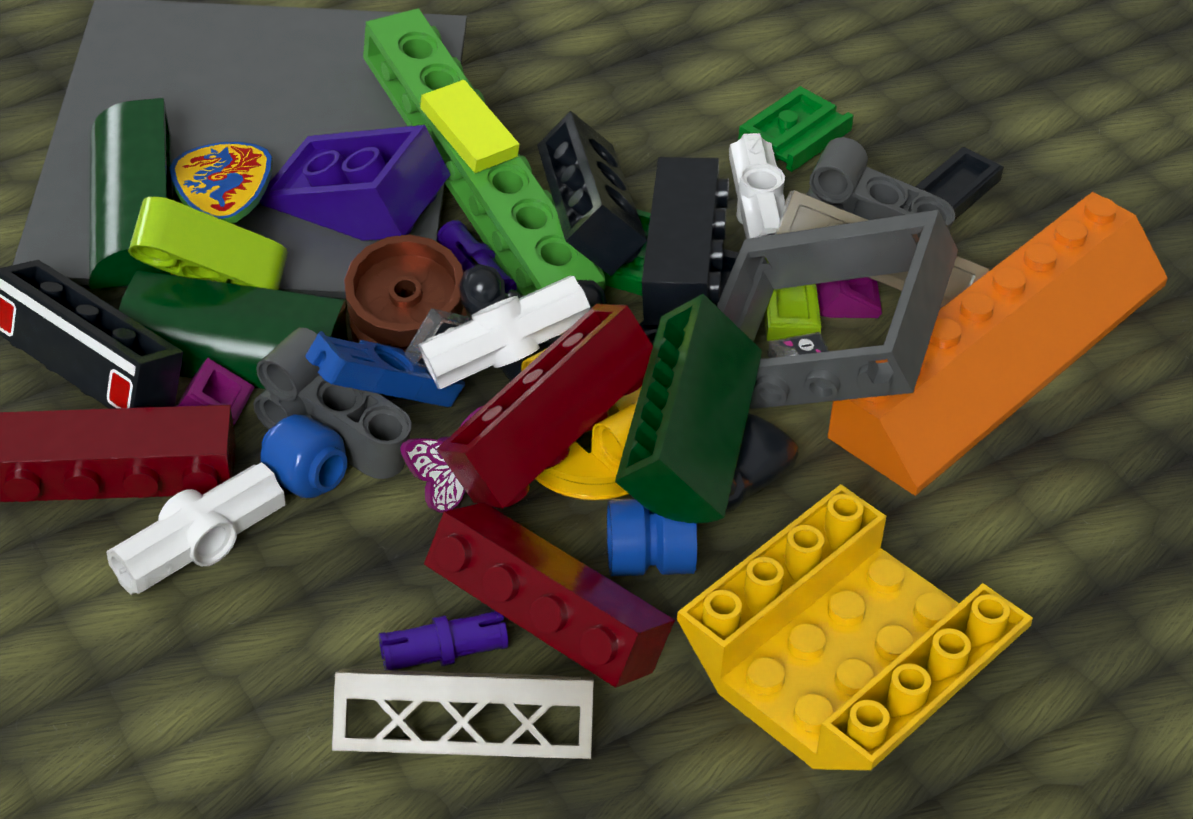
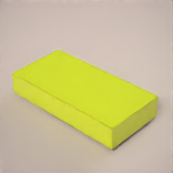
[420,80,520,173]

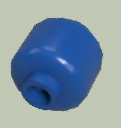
[260,414,347,498]

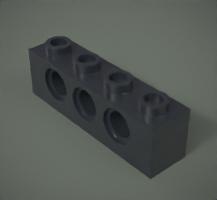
[537,111,647,276]

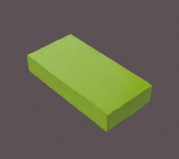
[764,257,821,341]

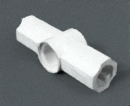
[729,133,786,257]
[418,275,590,389]
[106,462,285,595]

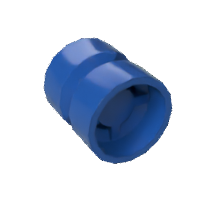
[607,498,697,576]

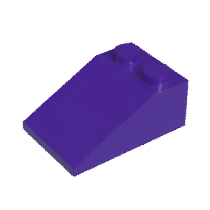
[260,125,451,240]

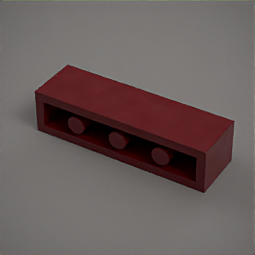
[437,304,653,509]
[0,405,236,502]
[424,503,675,688]

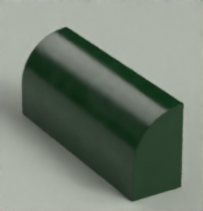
[89,98,174,289]
[119,270,348,389]
[615,294,762,523]

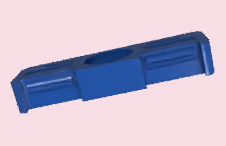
[305,331,465,407]

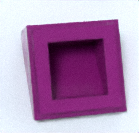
[816,277,882,318]
[176,358,255,426]

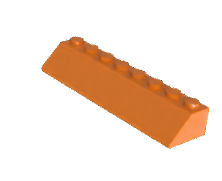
[827,192,1168,496]

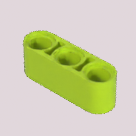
[128,196,288,290]

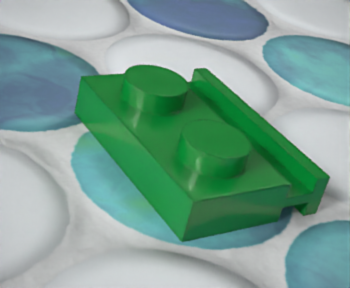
[738,86,854,172]

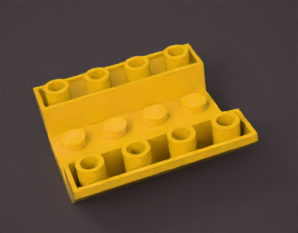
[677,484,1033,770]

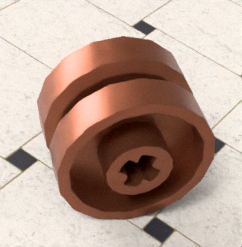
[344,234,467,357]

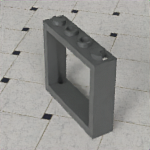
[717,210,958,409]

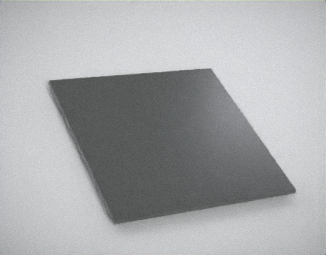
[13,0,467,299]

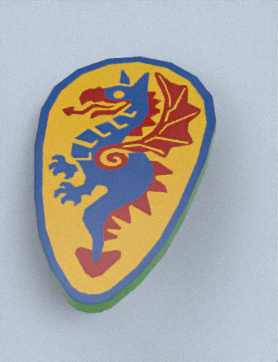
[170,142,273,224]

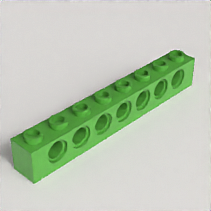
[363,8,606,296]

